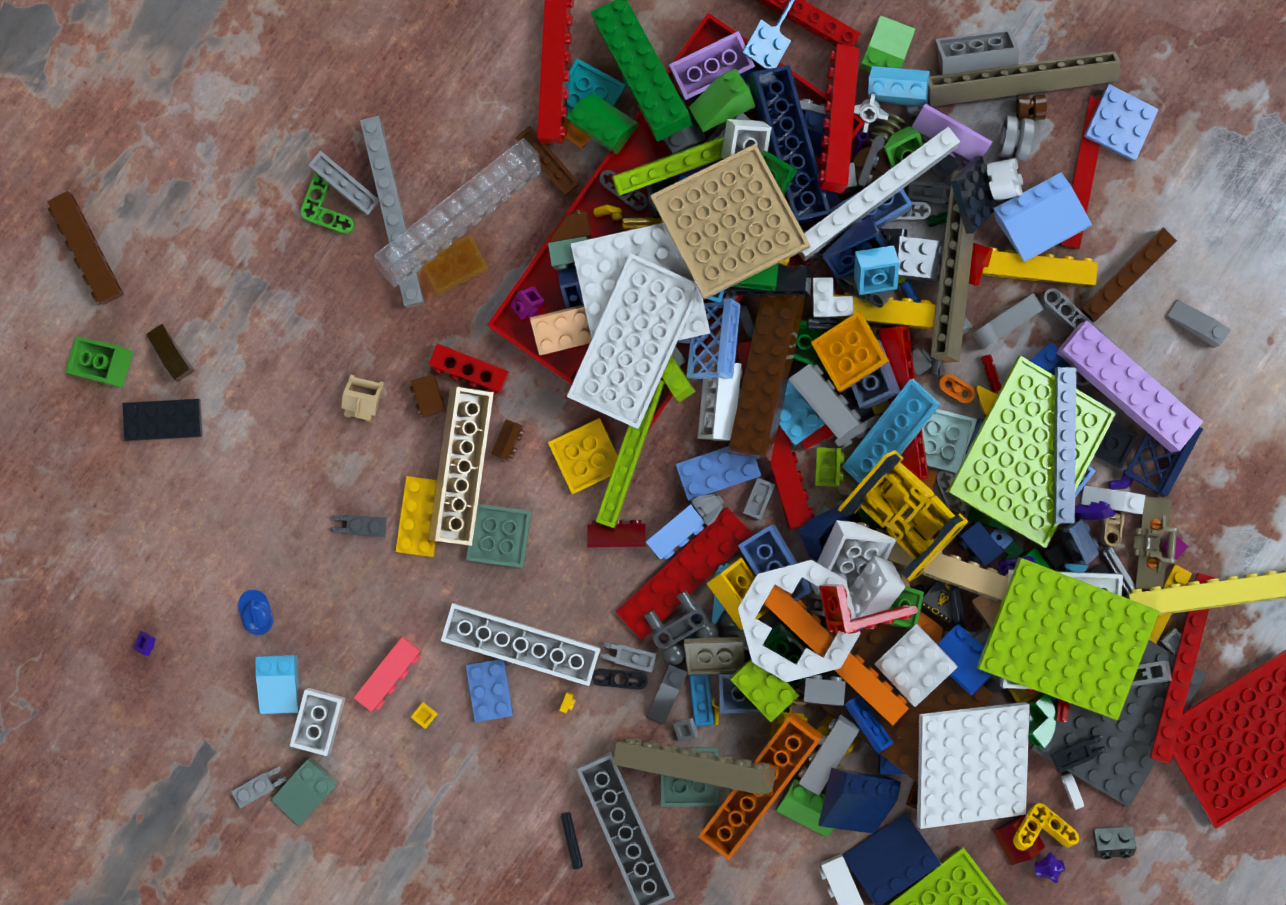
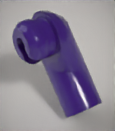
[1109,469,1135,490]

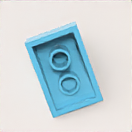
[256,655,299,714]

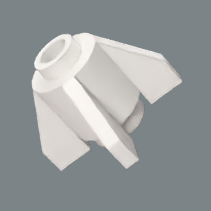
[854,94,889,133]

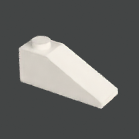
[1081,486,1146,514]

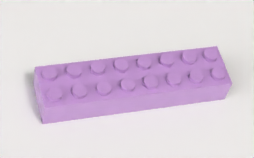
[1056,321,1203,453]

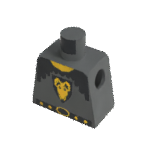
[921,580,962,623]

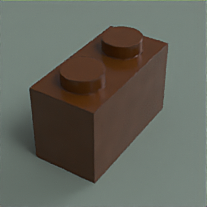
[410,374,446,418]

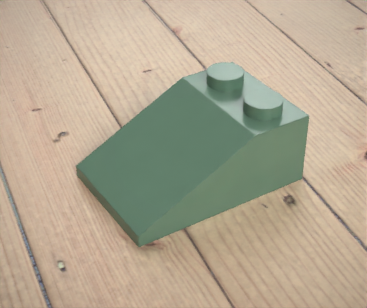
[271,757,339,826]

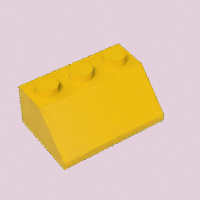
[706,557,770,630]

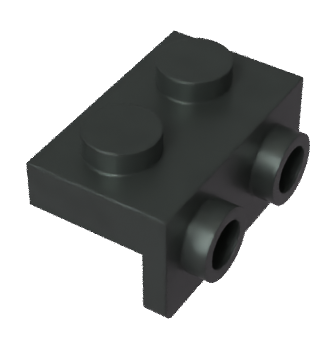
[1093,827,1137,860]

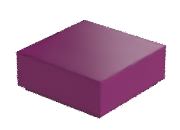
[1160,535,1189,560]

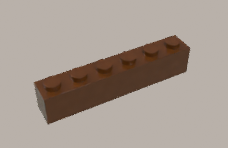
[47,191,124,305]
[1079,227,1177,323]

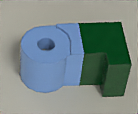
[990,529,1024,560]

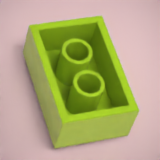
[730,658,799,722]

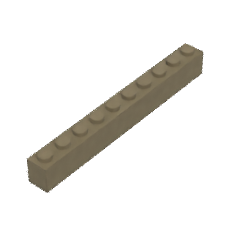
[928,51,1121,107]
[931,171,974,363]

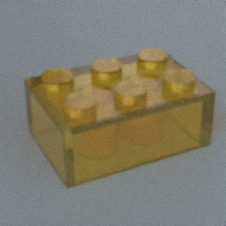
[419,234,490,297]

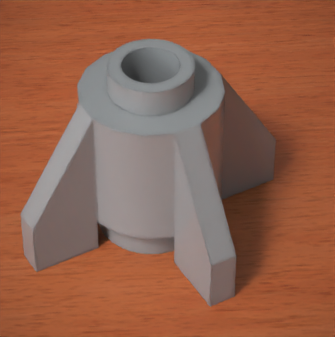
[690,493,724,526]

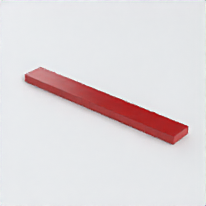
[1060,96,1100,249]

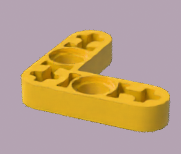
[1013,803,1079,851]

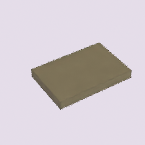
[684,637,745,675]

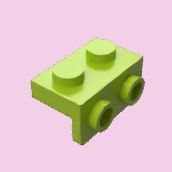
[815,447,844,487]

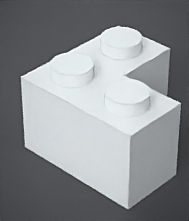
[813,277,854,319]

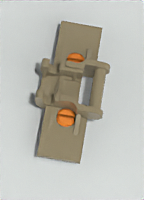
[1133,496,1179,590]

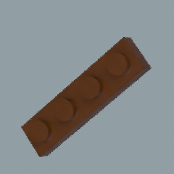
[515,126,579,196]

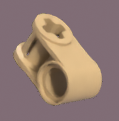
[1100,512,1125,547]

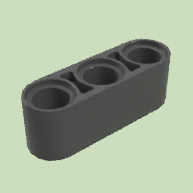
[836,272,894,308]

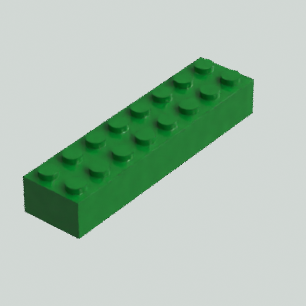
[591,0,692,142]

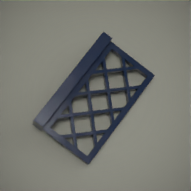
[1124,427,1203,497]

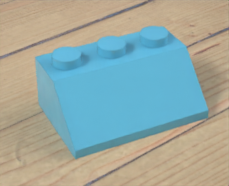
[868,66,930,107]

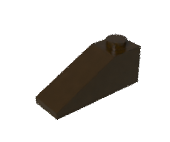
[146,324,195,381]

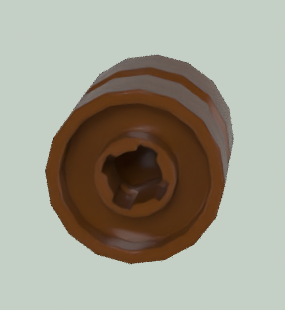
[1016,95,1047,121]

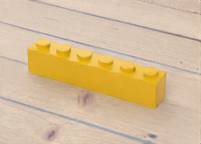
[982,247,1098,288]
[834,291,936,330]

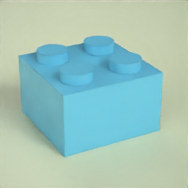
[854,245,899,295]

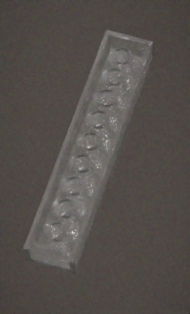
[374,138,541,287]

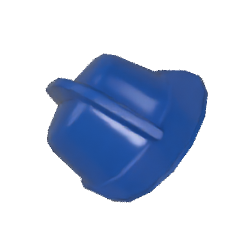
[238,590,273,635]

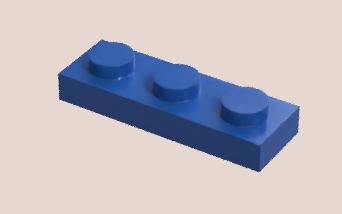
[844,694,893,754]

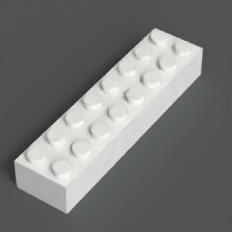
[441,603,601,686]

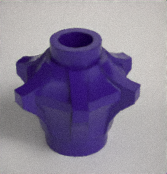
[1035,852,1065,883]

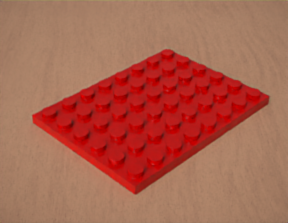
[1156,650,1286,828]

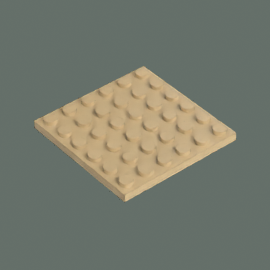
[650,144,810,300]

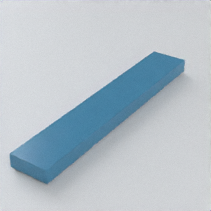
[683,611,714,727]

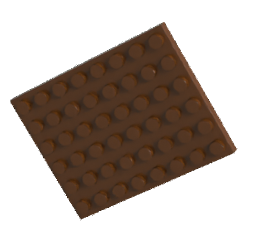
[798,623,994,783]

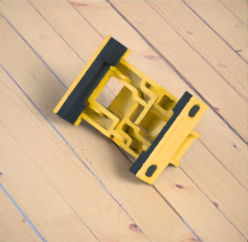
[838,450,968,581]

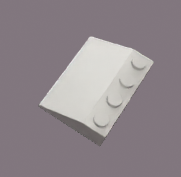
[809,520,896,596]

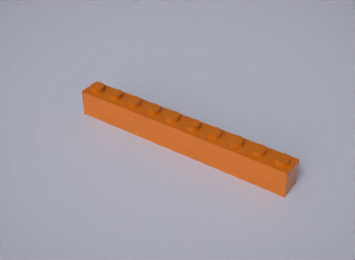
[764,585,909,725]

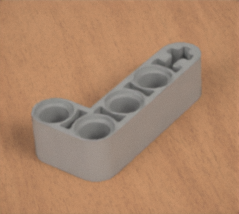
[972,293,1044,350]

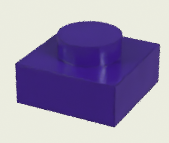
[133,631,156,656]

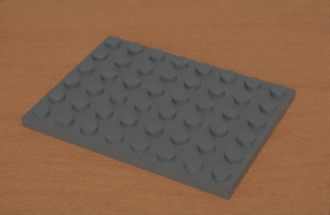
[1030,640,1207,807]

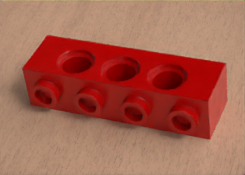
[428,343,510,395]

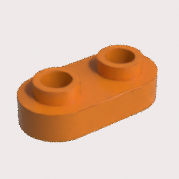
[939,374,975,404]

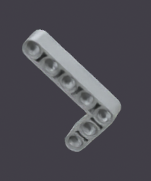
[1041,288,1117,387]

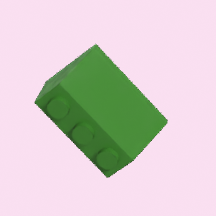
[776,776,834,837]

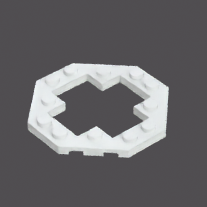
[738,560,860,682]

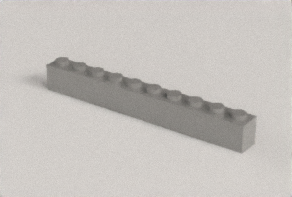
[360,116,425,308]

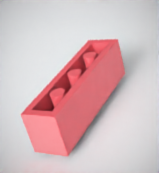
[354,636,422,712]

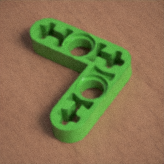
[301,173,355,234]

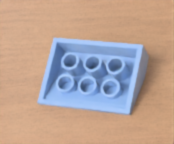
[994,172,1092,262]

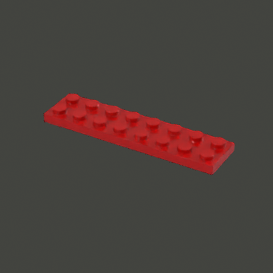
[616,507,753,640]

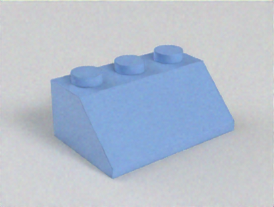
[646,505,705,560]

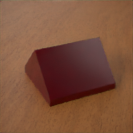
[993,813,1045,865]

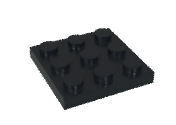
[950,156,997,234]

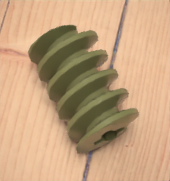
[866,112,905,150]

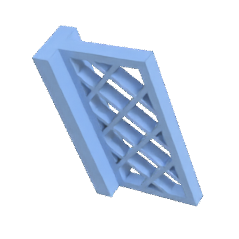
[687,298,740,379]

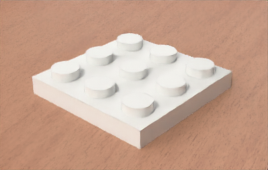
[875,624,958,707]

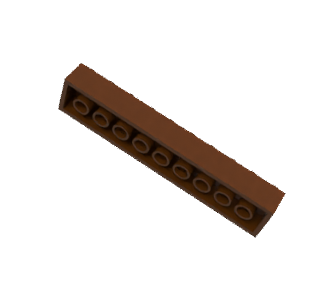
[728,266,806,461]

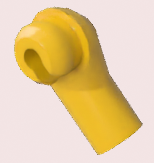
[594,205,622,221]

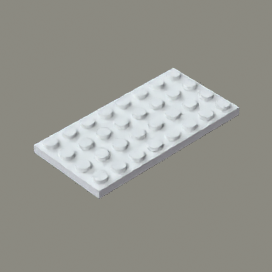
[567,253,700,429]

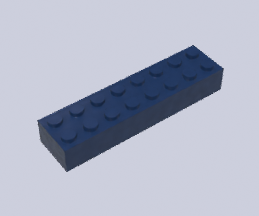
[747,65,831,224]

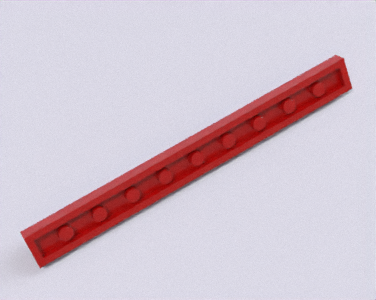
[1149,573,1217,764]

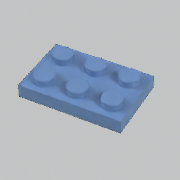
[466,659,513,722]

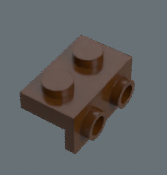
[491,419,525,462]

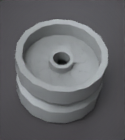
[998,115,1034,162]

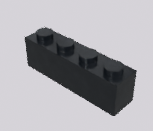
[730,265,811,296]

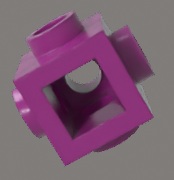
[511,286,544,320]

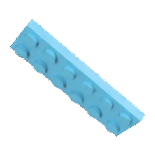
[842,379,941,484]

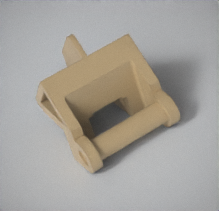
[342,374,385,423]

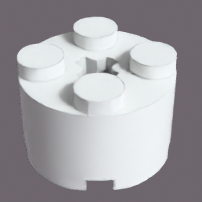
[987,158,1023,201]

